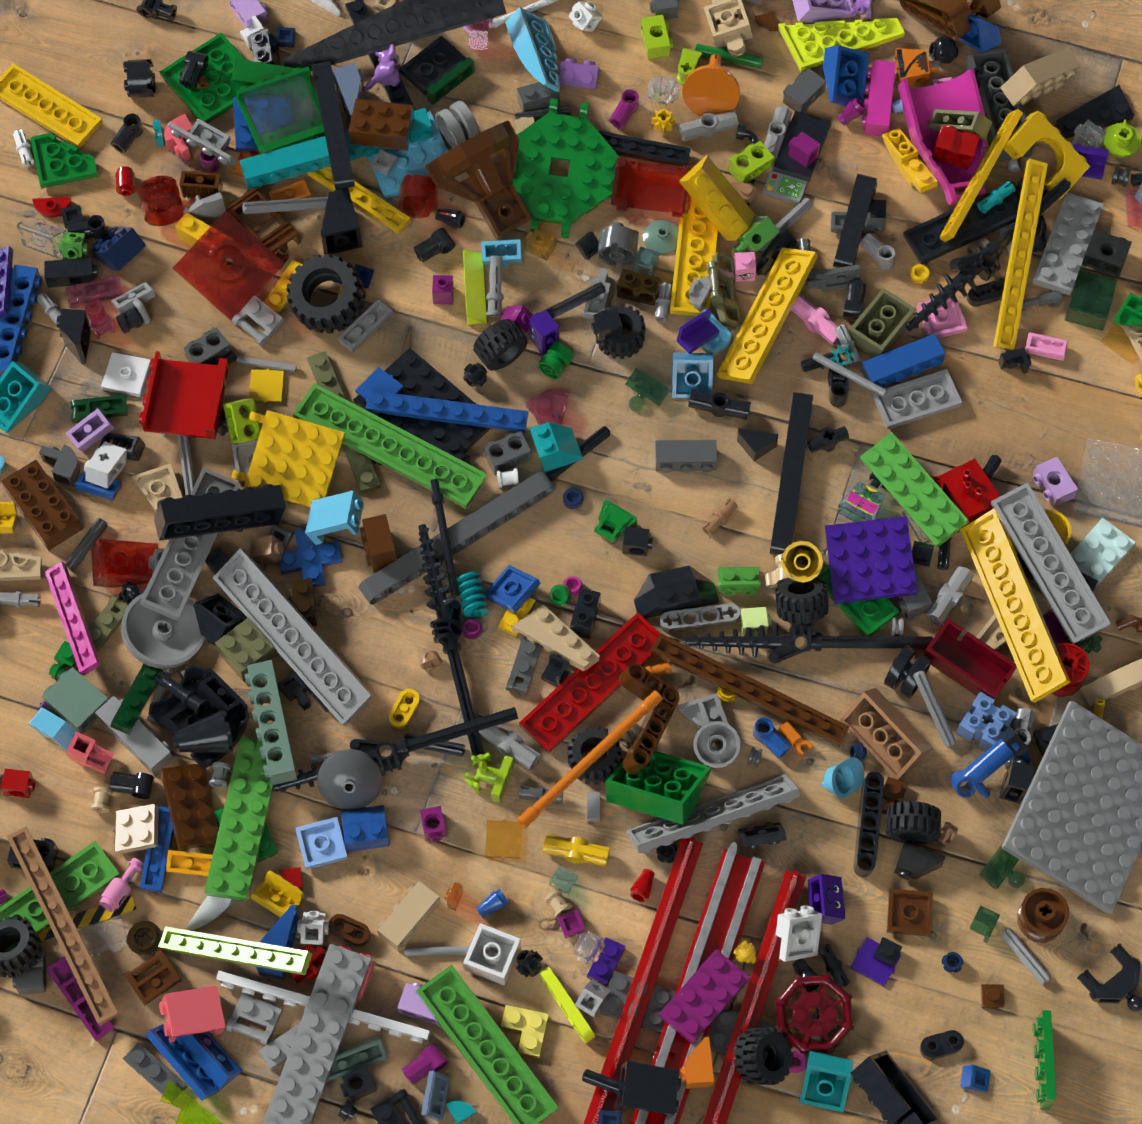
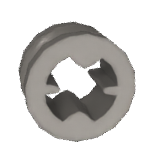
[891,618,904,636]

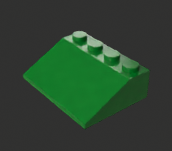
[605,751,711,825]

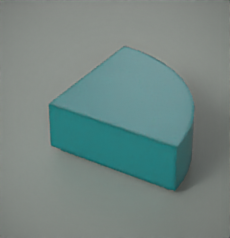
[153,120,164,147]
[446,1101,477,1124]

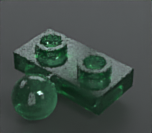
[625,368,670,412]
[979,843,1025,889]

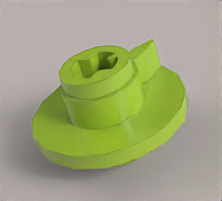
[1102,119,1141,158]

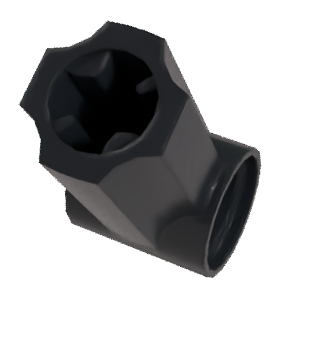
[179,51,209,89]
[110,113,143,153]
[67,215,108,240]
[414,228,456,262]
[843,280,867,319]
[109,772,155,799]

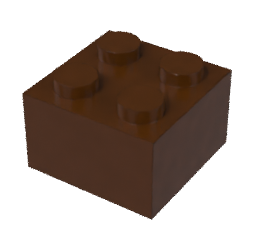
[359,514,397,573]

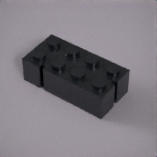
[850,1050,942,1124]

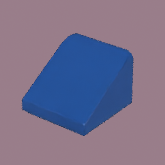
[960,1064,990,1092]

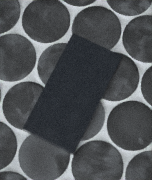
[773,111,832,182]

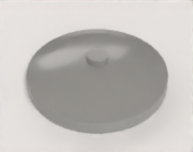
[121,593,205,669]

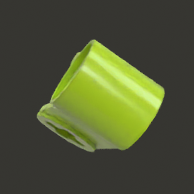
[677,48,702,85]

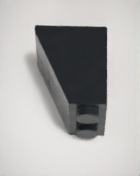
[320,188,362,255]

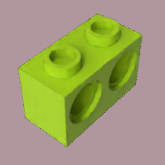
[727,141,775,182]
[223,398,261,444]

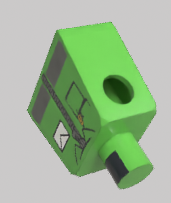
[732,216,780,253]

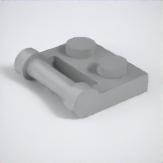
[232,295,285,346]
[226,993,283,1045]

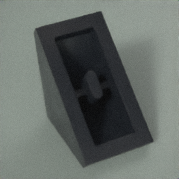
[737,428,779,461]

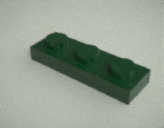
[427,57,475,105]

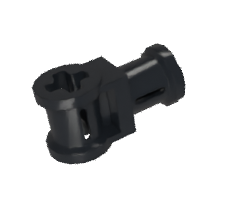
[136,0,177,21]

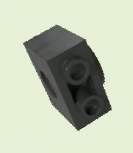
[1082,229,1132,277]

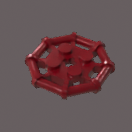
[774,974,855,1054]

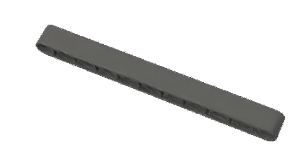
[358,471,556,605]

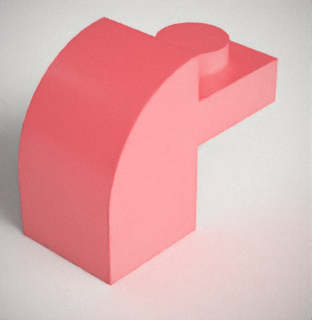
[164,114,193,162]
[66,731,114,774]

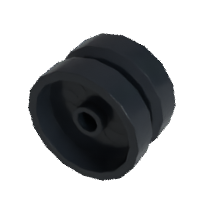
[884,645,933,699]

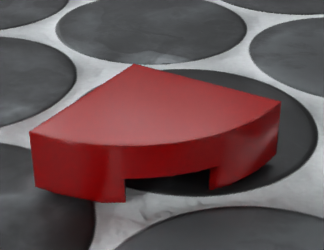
[279,867,303,890]

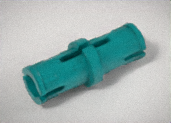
[977,181,1016,214]

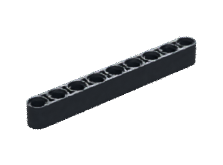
[312,61,355,190]
[770,392,813,555]

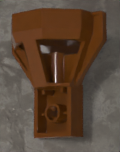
[425,120,532,239]

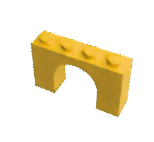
[1003,111,1090,201]

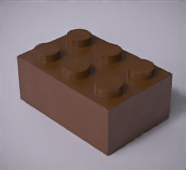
[349,99,415,151]

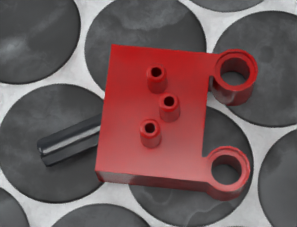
[931,455,1002,534]

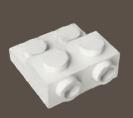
[776,906,822,962]

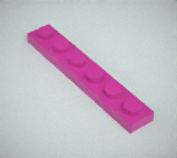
[45,561,101,675]

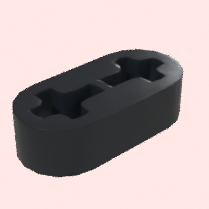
[967,281,1004,307]

